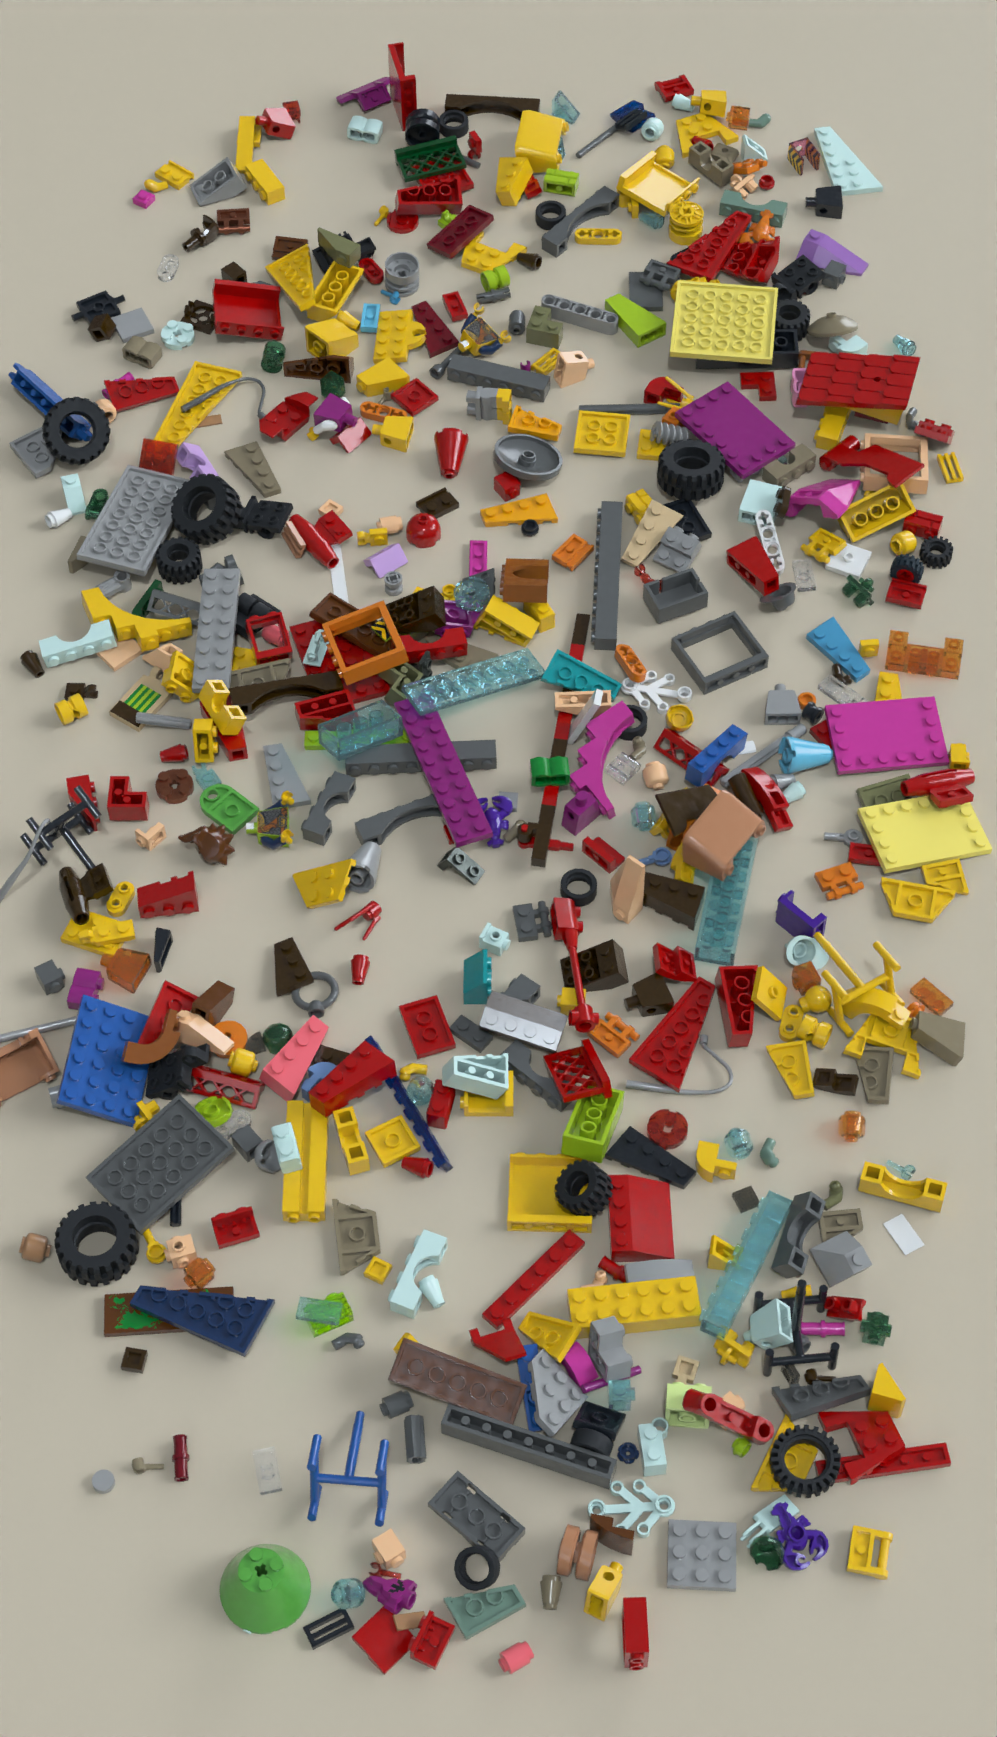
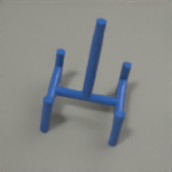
[307,1411,389,1527]

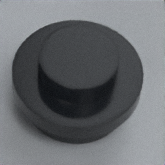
[521,519,539,536]

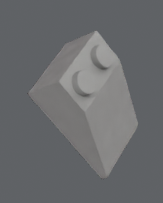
[189,157,247,206]

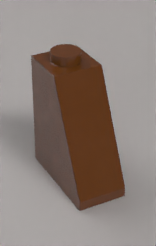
[191,980,235,1026]

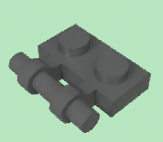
[639,259,681,292]
[513,901,552,942]

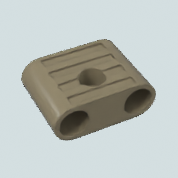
[712,143,739,163]

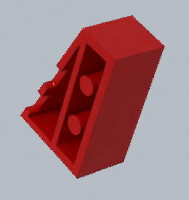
[294,689,359,730]
[137,871,199,918]

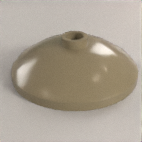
[807,312,858,337]

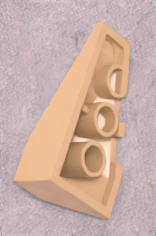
[610,855,646,924]

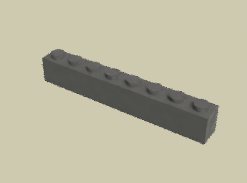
[345,739,497,776]
[441,1403,617,1489]

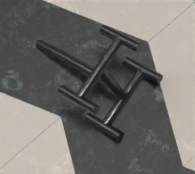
[20,785,102,870]
[753,1279,840,1377]

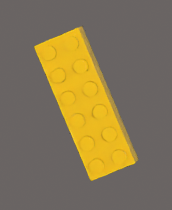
[567,1276,702,1339]

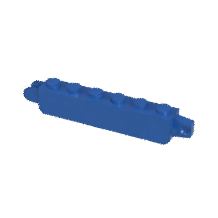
[9,363,92,441]

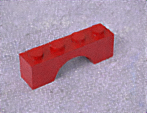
[391,627,468,664]

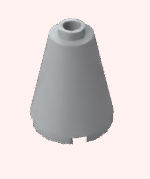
[348,841,381,893]

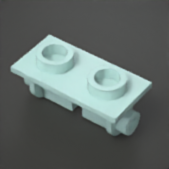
[303,629,329,667]

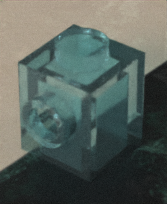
[608,1379,635,1411]

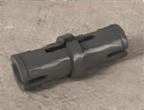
[476,287,511,304]

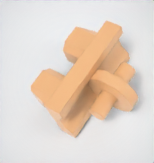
[730,173,758,200]

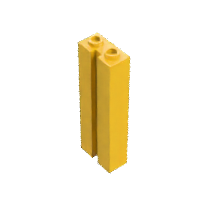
[282,1100,329,1223]

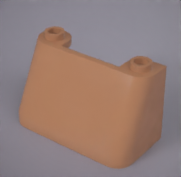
[682,789,766,881]
[0,1028,60,1107]

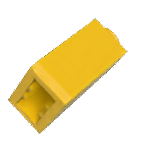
[356,357,410,397]

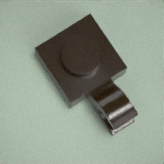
[64,683,98,701]

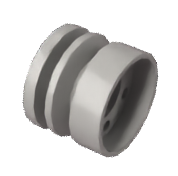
[385,252,419,297]

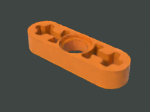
[360,401,407,423]
[614,644,647,683]

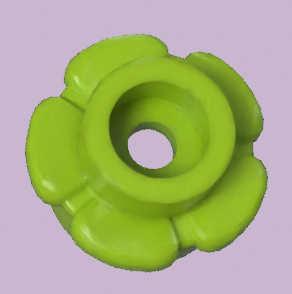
[732,1437,752,1458]

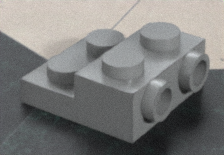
[653,526,702,573]

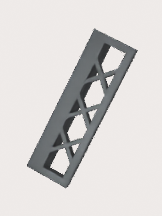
[147,589,200,626]

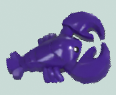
[478,796,513,848]
[771,1502,829,1571]

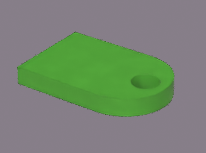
[200,784,260,835]

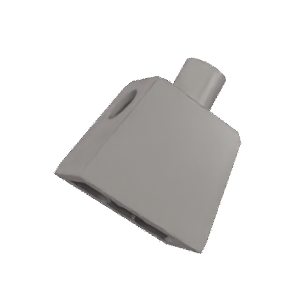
[764,684,801,725]

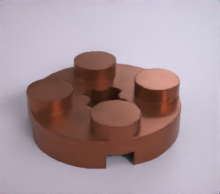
[155,769,194,804]

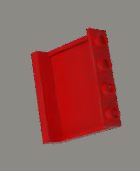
[388,42,417,131]
[212,279,284,341]

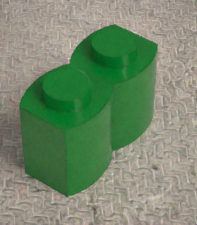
[529,756,570,787]

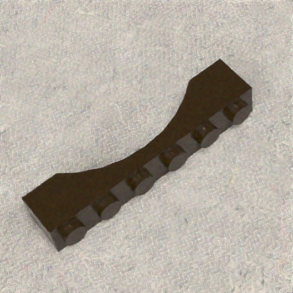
[445,94,540,121]
[229,671,343,715]

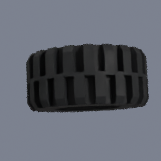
[42,397,111,465]
[657,439,725,501]
[171,474,242,545]
[54,1201,139,1287]

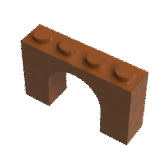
[500,558,549,603]

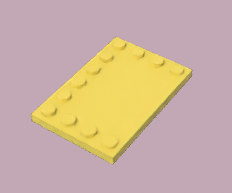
[857,795,992,874]

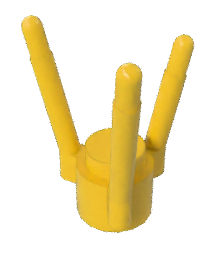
[657,376,694,409]

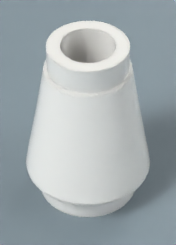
[45,508,72,528]

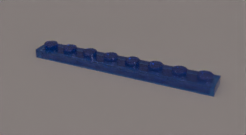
[365,1036,453,1172]

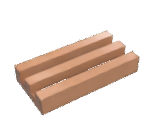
[281,521,306,559]

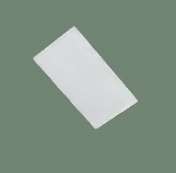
[883,1214,924,1255]

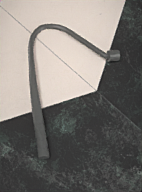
[180,377,266,419]

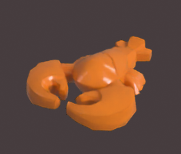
[739,209,775,244]

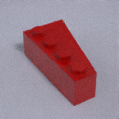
[395,176,463,215]
[308,1040,397,1117]

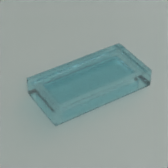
[296,1297,343,1326]

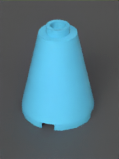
[778,736,833,774]

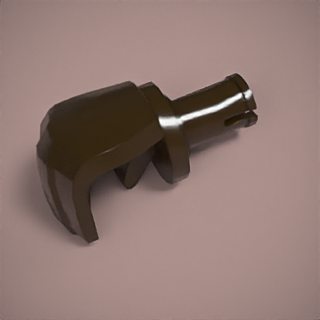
[182,215,219,252]

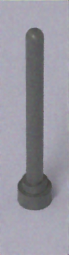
[429,347,461,379]

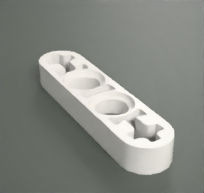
[756,510,785,575]

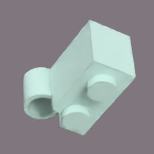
[637,1417,669,1477]

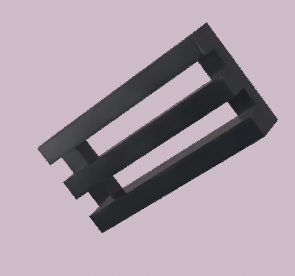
[615,109,648,132]
[303,1607,355,1650]

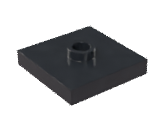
[572,1401,626,1441]

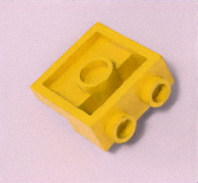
[161,650,199,703]

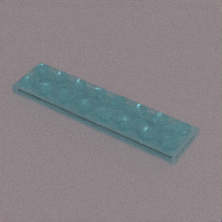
[402,648,545,716]

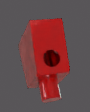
[255,108,296,139]

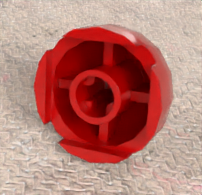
[406,513,441,548]

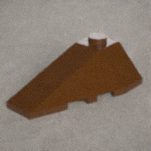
[283,355,354,384]

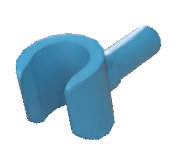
[381,290,401,305]

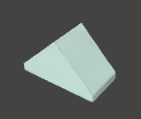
[741,134,768,161]

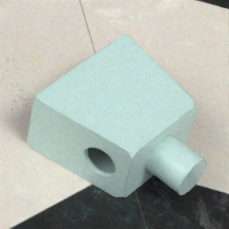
[743,1298,793,1350]

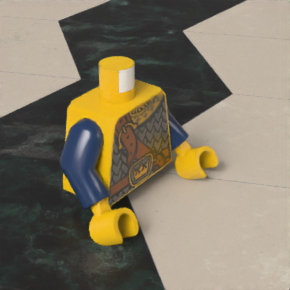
[458,302,511,356]

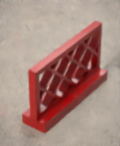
[543,1038,613,1103]

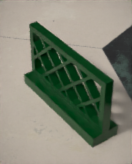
[394,135,467,183]

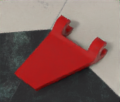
[469,1318,527,1362]

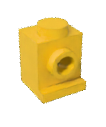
[948,743,970,769]

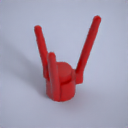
[334,901,382,940]

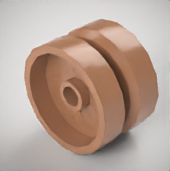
[557,1524,599,1582]

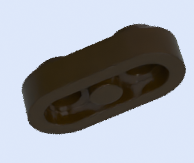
[773,486,791,519]

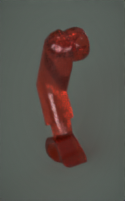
[634,563,662,592]

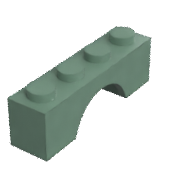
[719,190,788,228]

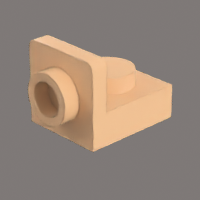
[135,822,167,851]

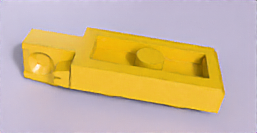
[79,919,136,947]

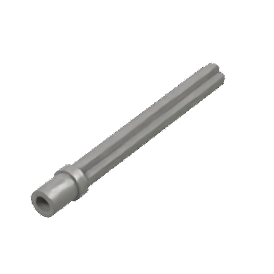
[720,723,807,788]

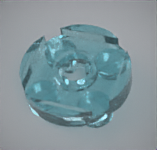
[453,577,491,612]

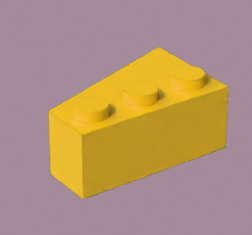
[495,157,534,206]

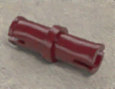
[172,1434,190,1482]

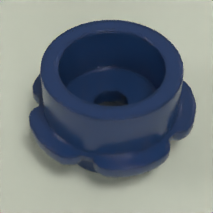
[617,1442,639,1464]

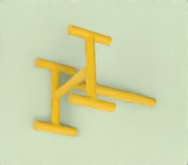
[814,932,905,1037]

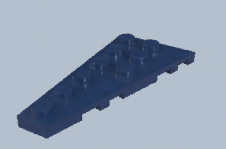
[130,1285,275,1357]

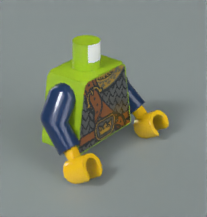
[246,791,294,850]

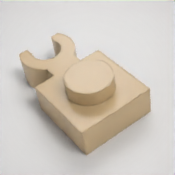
[672,1355,700,1385]

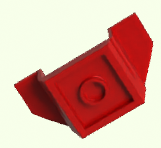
[259,392,318,442]

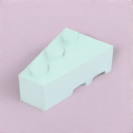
[442,1053,509,1100]

